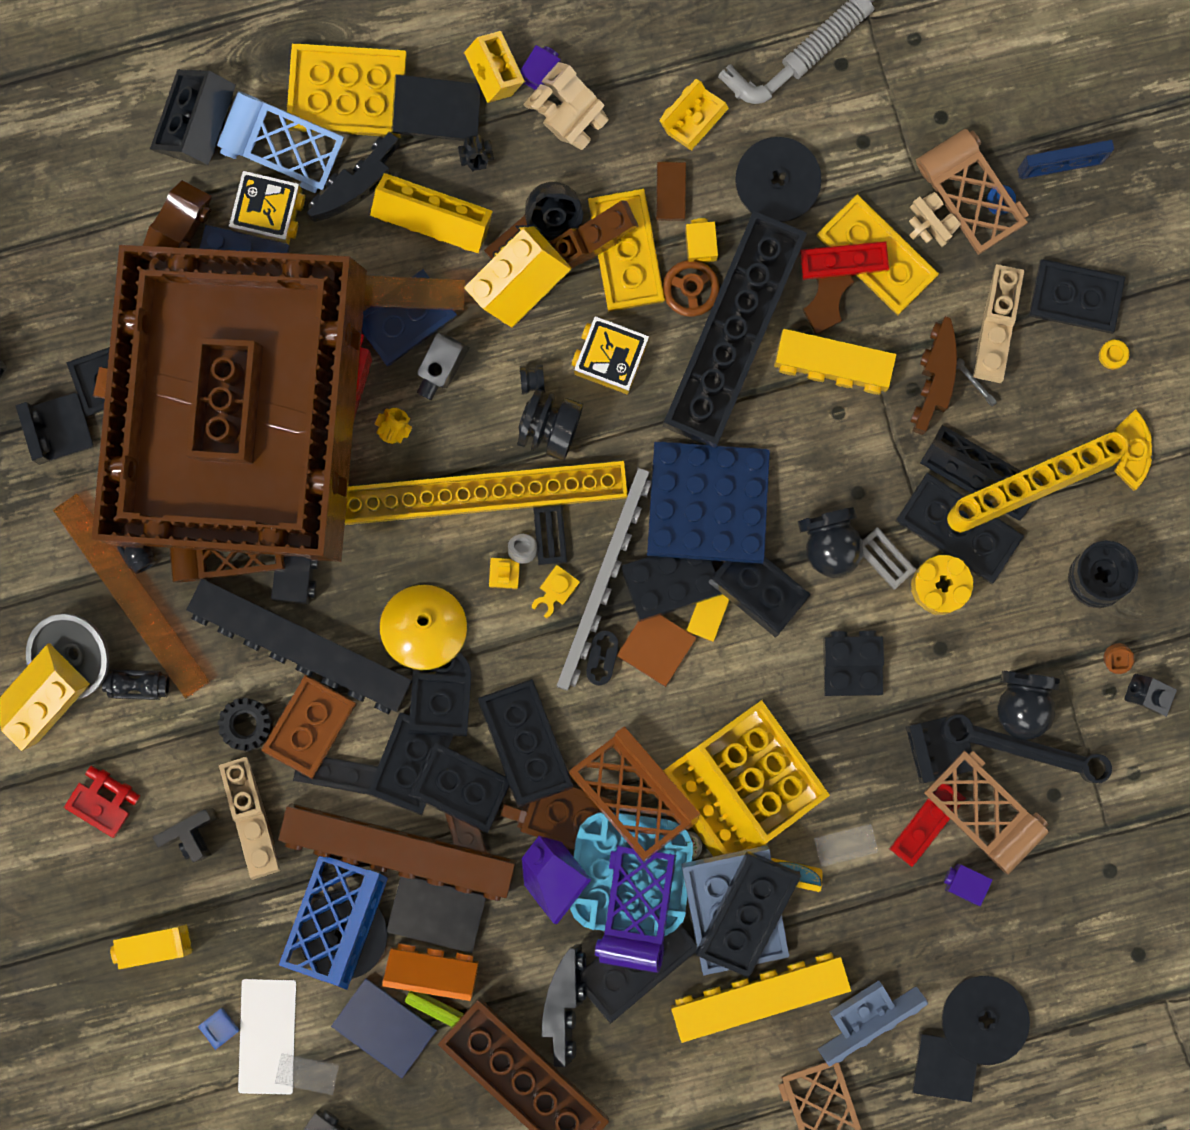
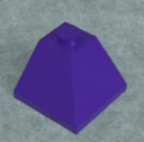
[522,836,591,924]

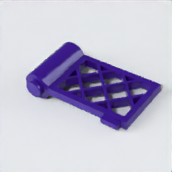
[595,846,676,973]

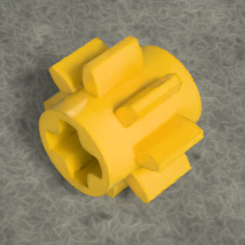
[374,408,412,444]

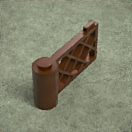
[170,548,285,583]

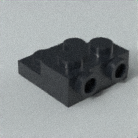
[823,631,884,696]

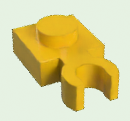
[532,565,580,619]

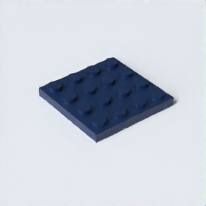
[647,442,770,564]

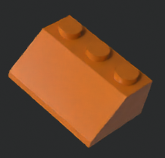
[382,943,479,1001]

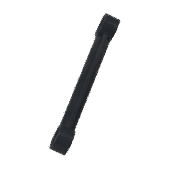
[940,715,1112,783]

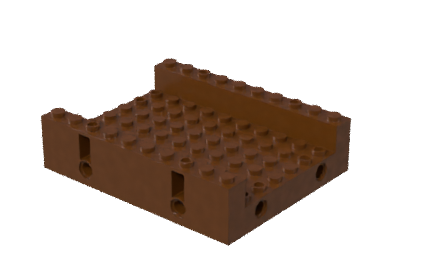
[92,245,367,562]

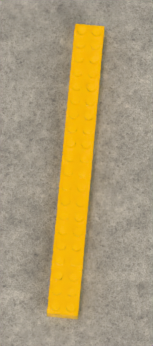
[345,461,627,525]

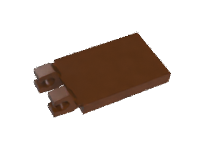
[500,787,622,849]

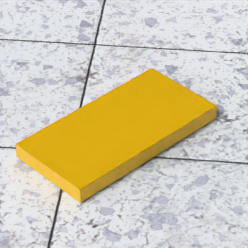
[588,189,665,312]
[816,194,939,316]

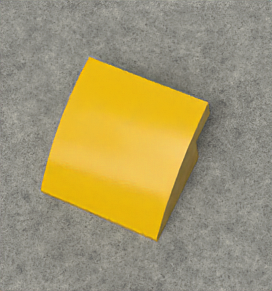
[663,700,830,857]

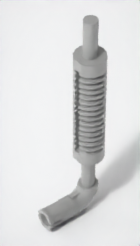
[718,0,875,104]

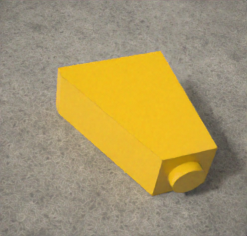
[110,924,192,969]

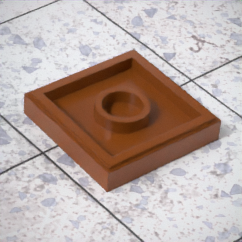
[616,615,696,687]

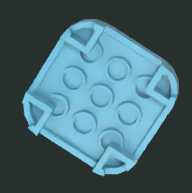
[570,812,693,936]

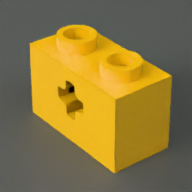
[464,31,525,103]

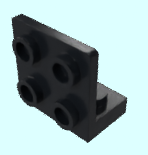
[15,393,94,465]
[906,714,973,783]

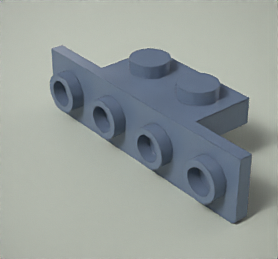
[818,981,928,1066]

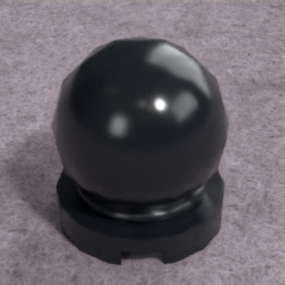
[797,507,863,578]
[997,671,1061,740]

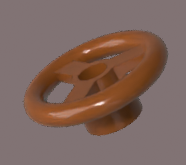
[663,260,720,317]

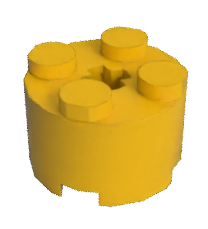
[911,555,973,615]

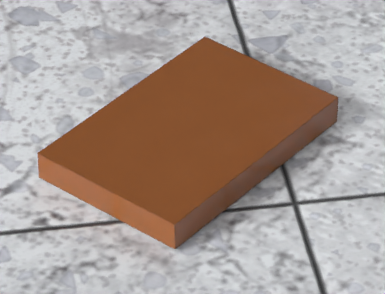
[261,675,356,780]

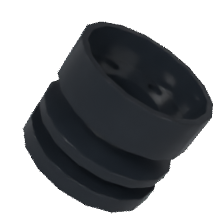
[517,388,584,461]
[1068,540,1139,609]

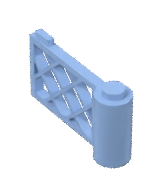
[217,91,345,193]

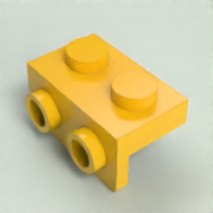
[660,79,729,151]

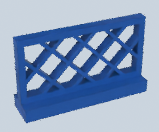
[279,856,388,990]

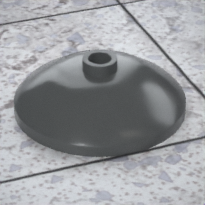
[26,613,109,700]

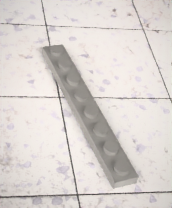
[557,468,652,691]

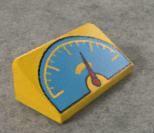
[771,858,823,892]

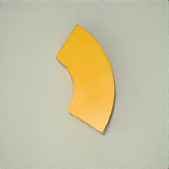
[1114,409,1152,491]

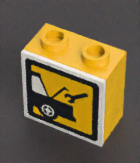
[229,171,305,244]
[571,316,649,395]

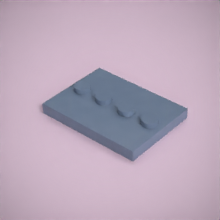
[681,845,789,976]

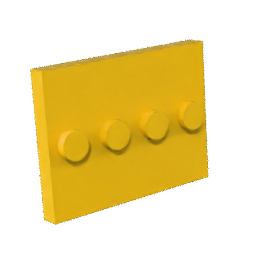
[286,43,407,138]

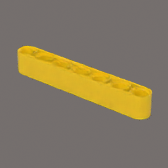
[947,432,1128,532]

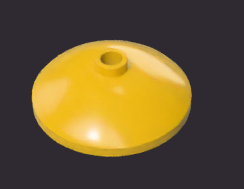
[380,585,467,670]

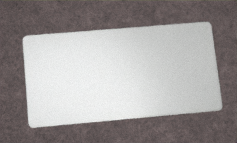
[238,979,296,1094]

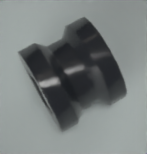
[520,364,545,395]

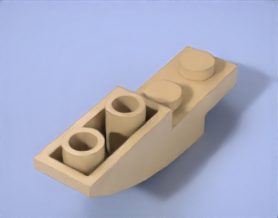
[973,264,1024,383]
[219,757,280,880]

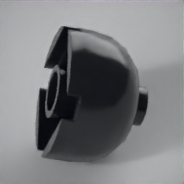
[525,182,583,240]

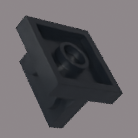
[153,808,219,862]

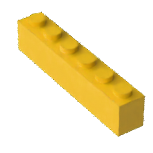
[670,952,851,1043]

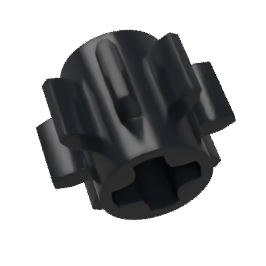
[458,134,494,172]

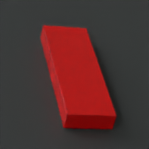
[800,241,890,280]
[888,784,966,867]

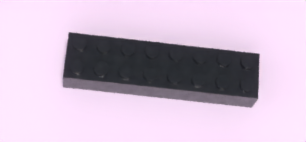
[663,211,807,448]

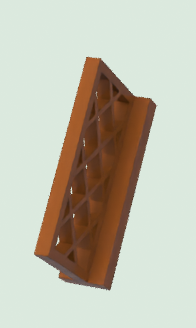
[569,726,700,862]

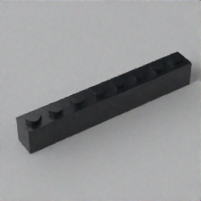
[186,579,412,715]

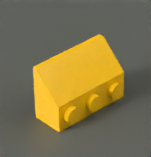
[464,226,572,328]
[0,643,90,751]

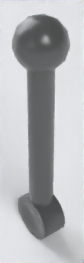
[956,358,997,407]

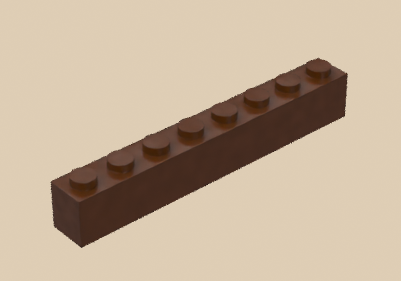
[278,803,517,901]

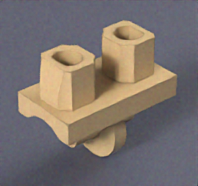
[909,192,961,247]

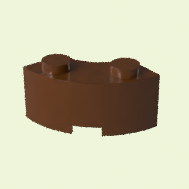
[143,180,212,248]

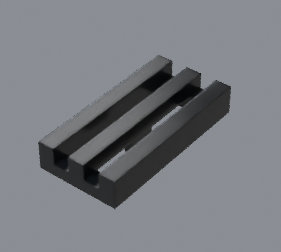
[533,505,567,565]

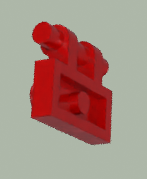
[63,765,141,838]

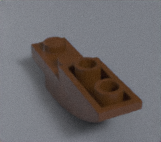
[549,200,639,268]
[910,316,957,435]

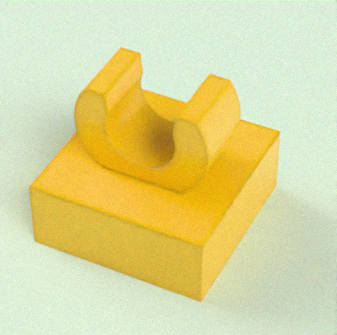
[489,558,520,589]

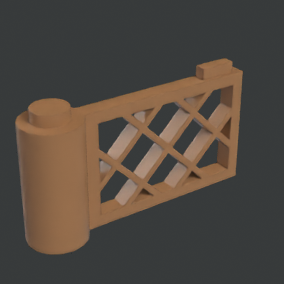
[916,129,1029,255]
[924,751,1049,875]
[778,1062,861,1130]

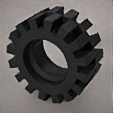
[217,698,273,751]

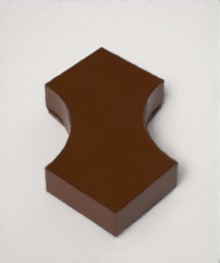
[803,275,854,335]

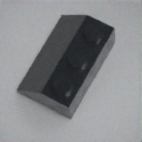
[150,69,236,165]

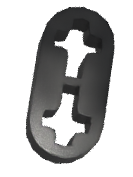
[586,631,618,686]

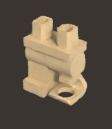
[523,62,609,150]

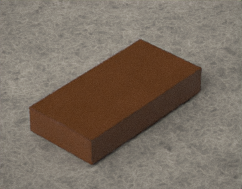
[656,162,686,221]

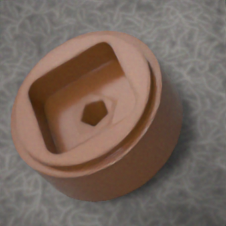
[1103,643,1134,674]

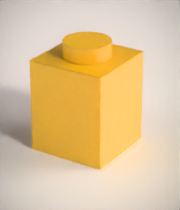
[685,218,718,262]

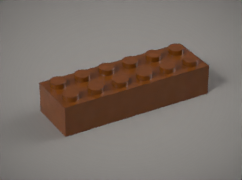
[437,997,609,1130]

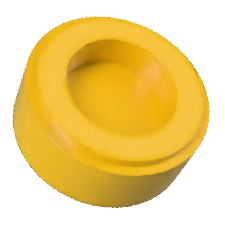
[1099,340,1129,370]

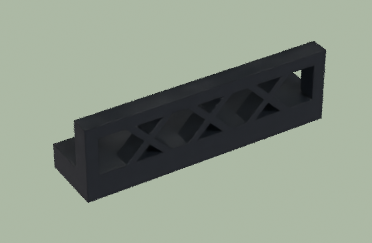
[920,425,1042,521]

